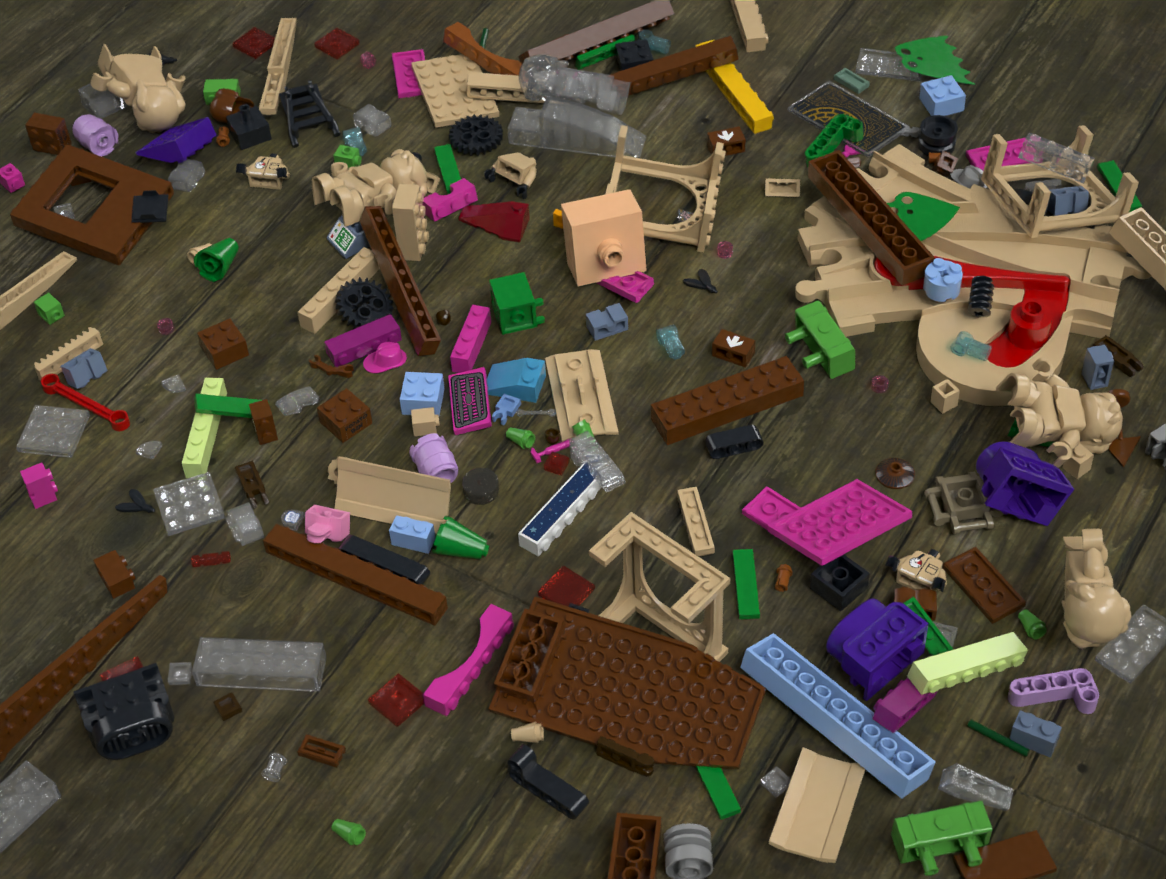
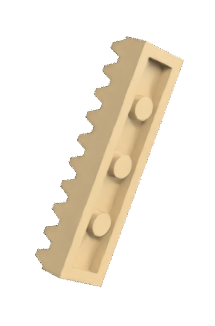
[34,327,103,381]
[677,487,715,557]

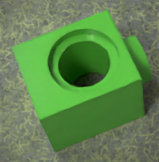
[34,293,65,325]

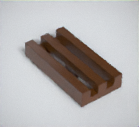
[297,734,346,768]

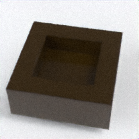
[213,692,243,721]

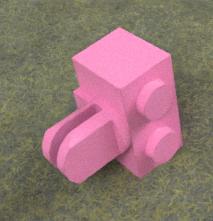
[305,505,350,543]

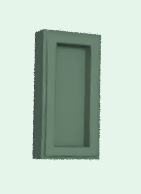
[834,68,870,94]

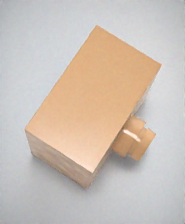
[561,189,647,286]

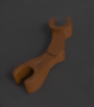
[309,355,354,378]

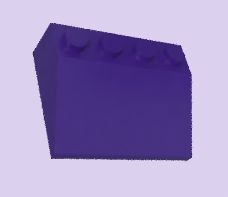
[136,117,216,163]

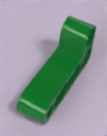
[805,114,864,167]

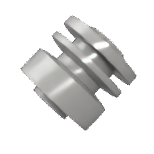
[664,823,713,879]

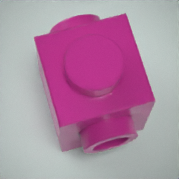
[0,163,25,193]

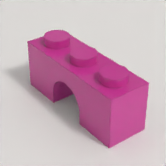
[422,178,478,222]

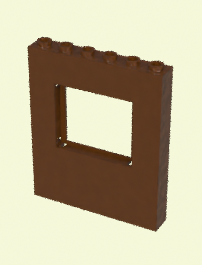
[10,144,174,266]

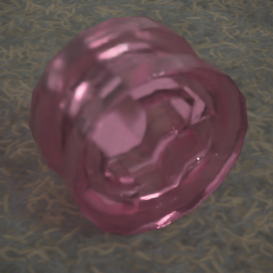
[360,52,376,68]
[717,241,733,259]
[157,318,175,335]
[871,375,889,393]

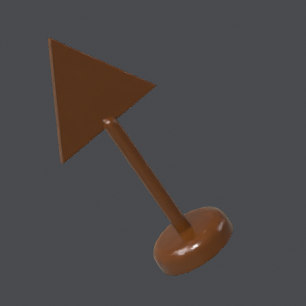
[1107,389,1141,467]

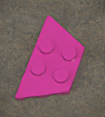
[596,271,654,303]

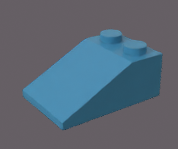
[487,358,546,403]

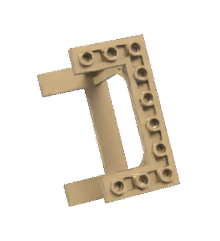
[606,125,726,252]
[981,125,1139,238]
[589,512,730,662]

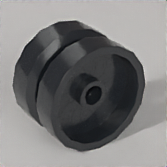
[918,115,958,156]

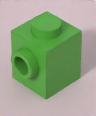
[333,145,362,169]

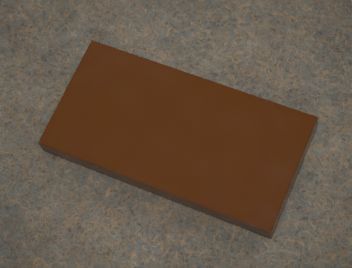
[942,547,1026,624]
[953,830,1057,879]

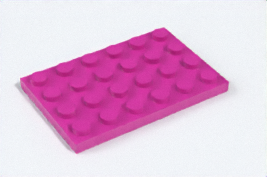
[767,479,912,566]

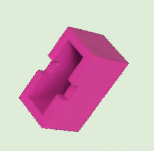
[20,463,58,509]

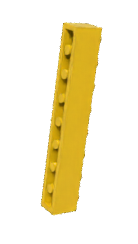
[695,40,774,134]

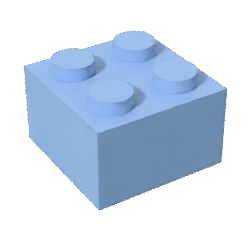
[919,75,966,116]
[400,372,445,415]

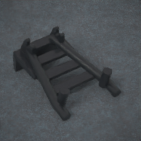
[279,80,340,148]

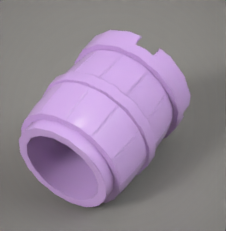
[73,114,118,157]
[409,433,458,483]

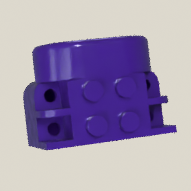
[976,442,1074,526]
[826,599,929,701]

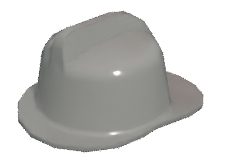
[950,165,987,189]

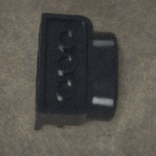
[73,663,175,760]

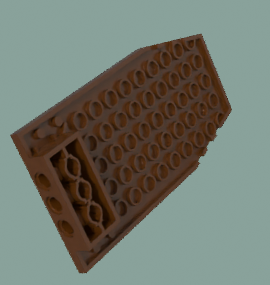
[489,596,766,770]

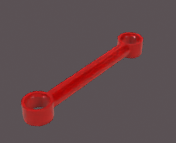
[41,373,130,431]

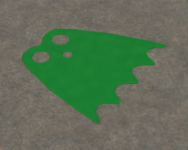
[895,36,975,85]

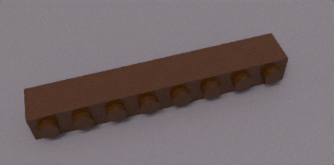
[607,36,739,100]

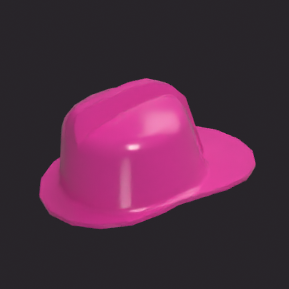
[363,342,407,373]

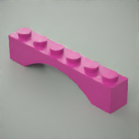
[423,604,514,717]

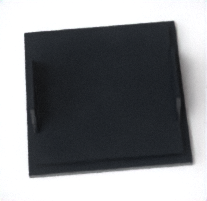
[131,190,169,223]

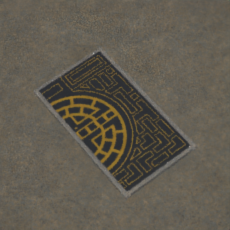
[788,81,910,157]

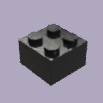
[615,39,653,71]
[810,554,870,611]

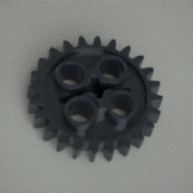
[449,114,503,156]
[335,277,394,329]

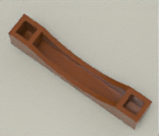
[443,22,530,76]

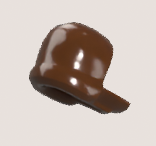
[209,88,254,124]

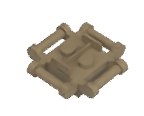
[924,471,1004,534]

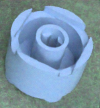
[923,258,962,302]

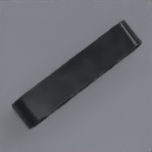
[338,535,430,585]

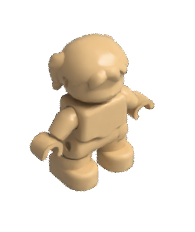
[91,44,186,133]
[312,149,427,227]
[996,357,1123,468]
[1062,529,1131,649]

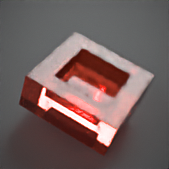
[544,452,570,476]

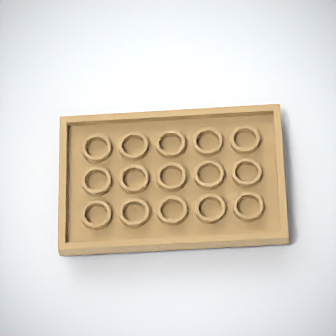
[411,54,499,128]

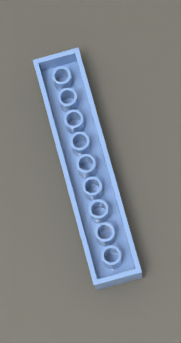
[740,633,935,799]

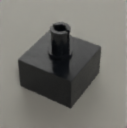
[226,104,272,150]

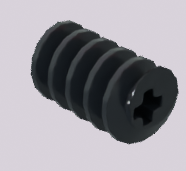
[968,276,995,317]

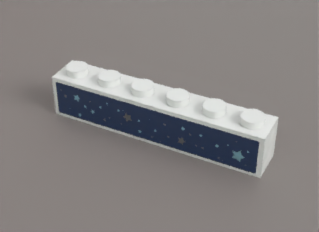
[518,458,609,557]

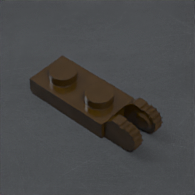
[1092,335,1144,377]
[235,460,269,508]
[597,736,655,777]

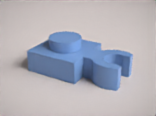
[492,394,521,425]

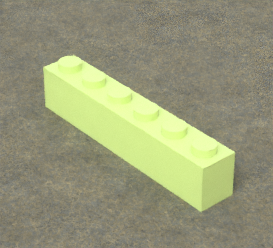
[182,378,227,479]
[907,632,1028,695]

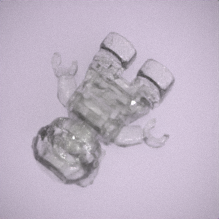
[519,54,630,115]

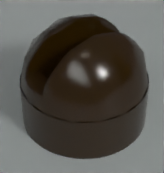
[436,310,451,325]
[545,428,561,445]

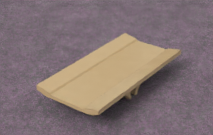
[545,349,619,441]
[334,456,451,534]
[769,747,865,863]

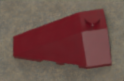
[459,201,530,242]

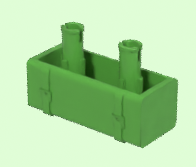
[785,300,855,379]
[891,800,992,876]

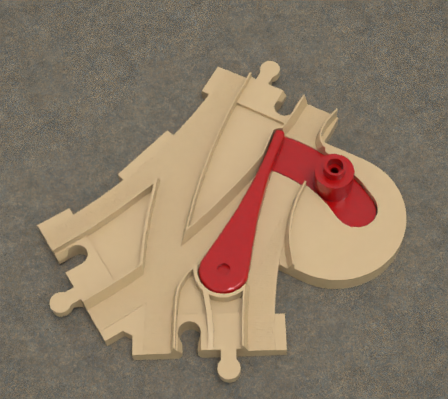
[795,144,1152,406]

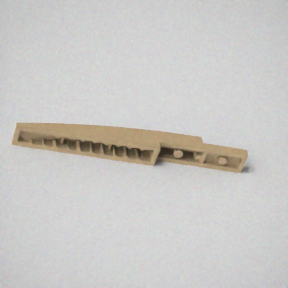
[259,18,297,115]
[0,251,77,330]

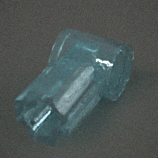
[639,30,671,54]
[342,127,367,157]
[656,324,685,360]
[950,331,992,361]

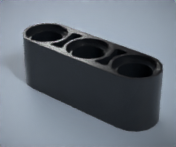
[705,425,764,459]

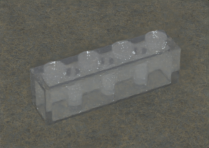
[1018,132,1095,184]

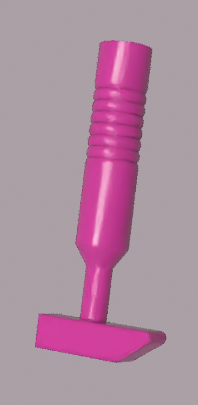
[531,438,575,463]

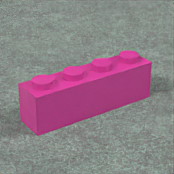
[450,305,491,373]

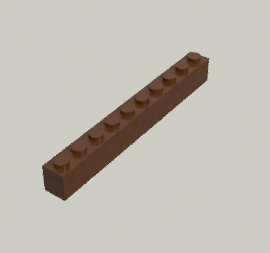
[359,206,441,356]
[263,524,448,626]

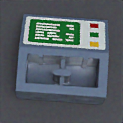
[327,216,370,259]

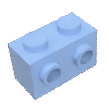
[389,515,435,554]

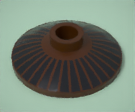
[876,458,915,489]

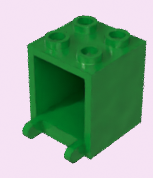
[489,272,545,335]

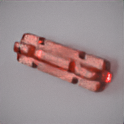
[191,551,231,567]

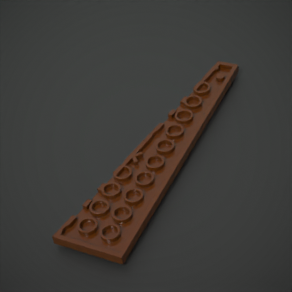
[0,575,167,763]

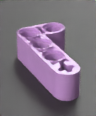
[1008,669,1099,714]

